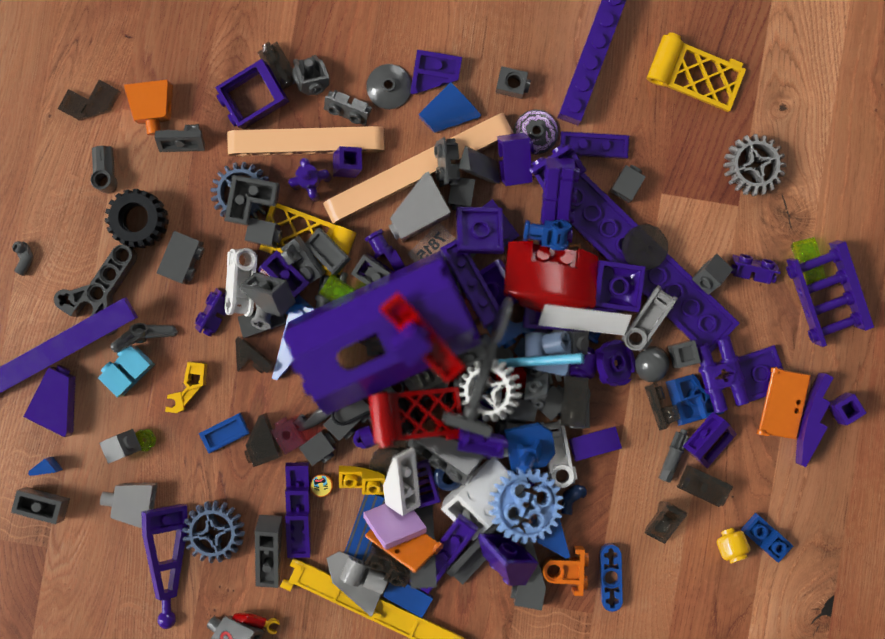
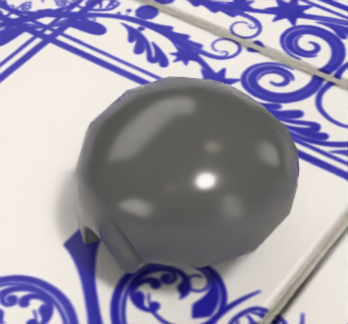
[635,346,670,382]

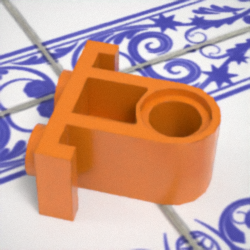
[541,546,589,596]

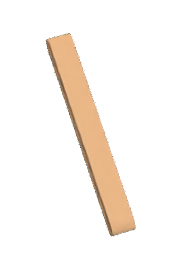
[323,113,514,224]

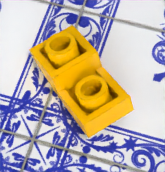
[339,466,385,495]

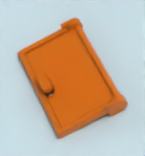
[757,367,811,439]
[365,529,443,573]

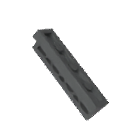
[446,507,525,585]

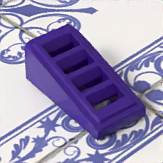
[416,460,441,508]

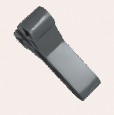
[54,245,137,335]

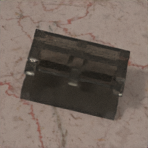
[677,465,733,507]

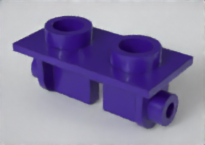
[731,254,781,284]
[195,288,226,337]
[457,428,508,459]

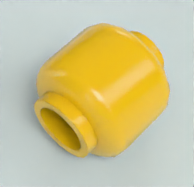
[716,528,751,563]

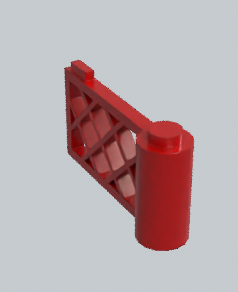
[368,387,462,448]

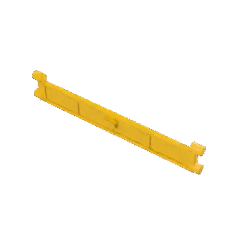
[280,558,466,639]

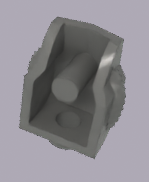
[292,55,329,95]

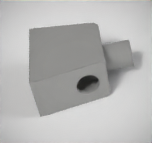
[100,483,158,528]

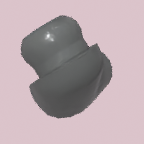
[12,241,33,276]

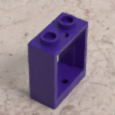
[215,59,290,129]

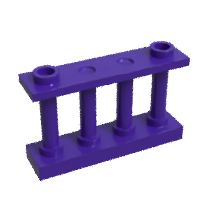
[786,240,874,347]

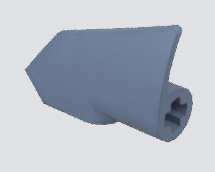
[514,331,571,376]

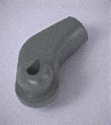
[295,407,331,431]

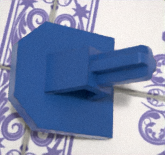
[504,422,556,473]

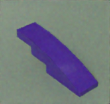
[795,373,833,467]
[285,462,311,558]

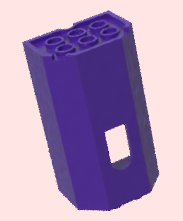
[283,251,482,415]

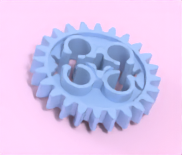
[488,468,564,544]

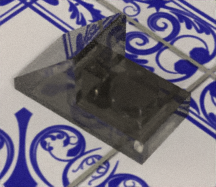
[235,336,275,373]
[645,501,687,544]

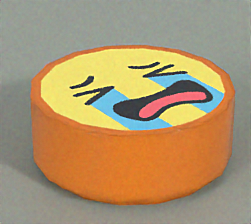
[310,474,333,497]

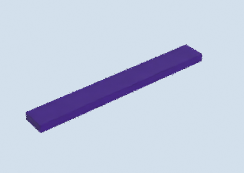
[0,297,138,393]

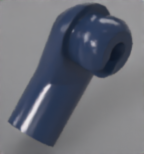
[561,484,587,515]

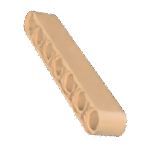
[227,126,385,156]

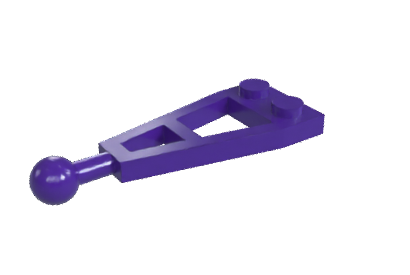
[141,504,188,629]

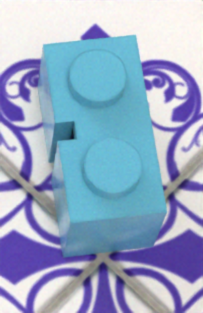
[98,345,155,397]

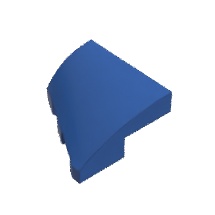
[419,82,481,133]
[666,374,724,426]

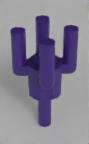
[288,158,332,202]

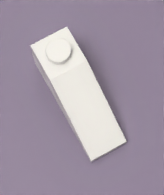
[383,447,421,516]

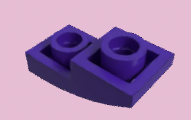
[569,426,622,462]

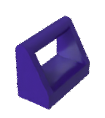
[683,412,737,469]

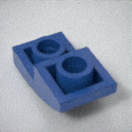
[740,513,793,563]

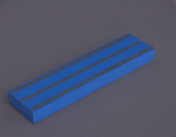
[344,495,385,562]

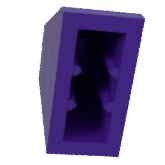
[23,365,76,437]

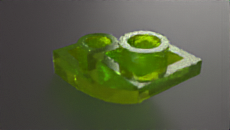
[791,237,826,285]

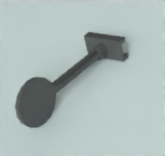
[441,297,512,438]

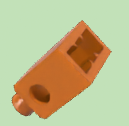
[124,80,173,135]

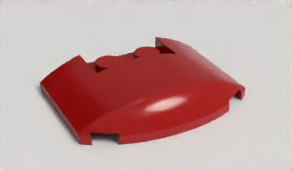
[503,241,598,312]

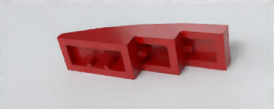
[380,292,466,383]

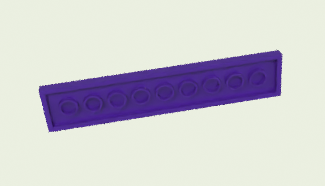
[570,173,740,353]

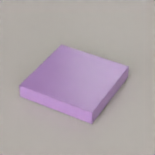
[363,504,427,550]

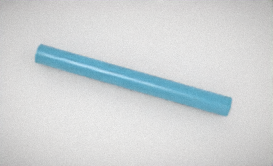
[498,353,584,368]

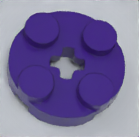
[594,340,635,386]

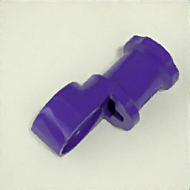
[364,229,405,271]
[353,425,377,449]

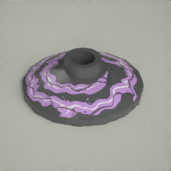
[514,109,559,155]

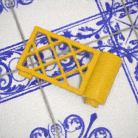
[646,32,746,112]
[259,203,357,278]

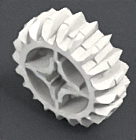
[459,359,522,422]

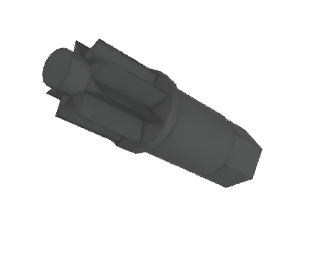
[658,428,689,483]

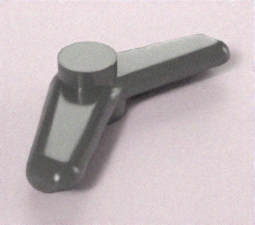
[110,323,178,353]

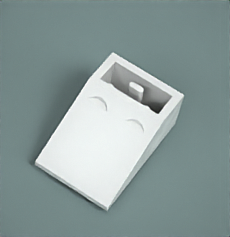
[441,457,525,541]

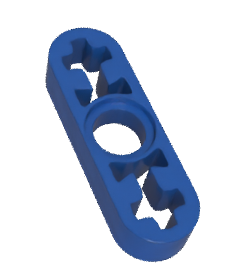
[599,543,623,612]

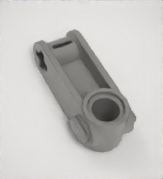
[621,285,678,352]

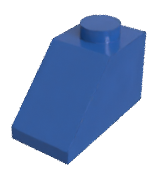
[530,512,570,559]

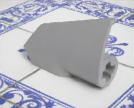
[326,551,389,616]

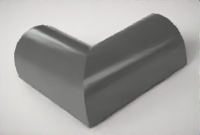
[224,175,280,226]

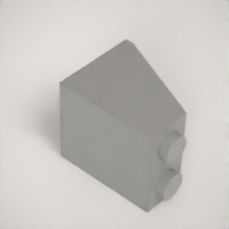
[389,171,451,243]

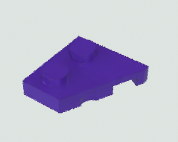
[410,50,462,94]

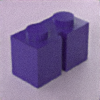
[497,132,534,186]

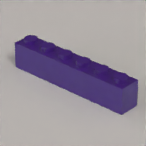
[557,0,626,126]

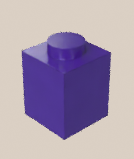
[333,146,362,178]
[389,321,432,367]
[828,392,867,425]

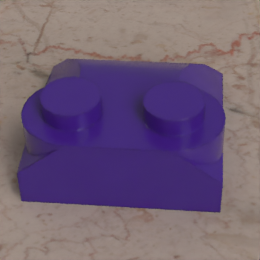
[595,260,646,313]

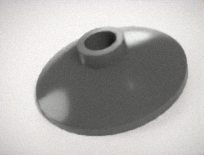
[366,64,411,109]

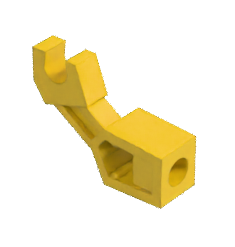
[165,362,208,413]

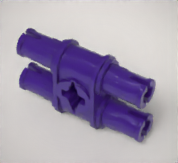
[697,336,750,413]

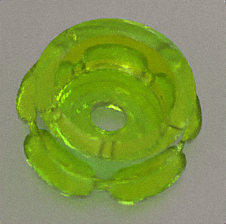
[135,429,156,452]

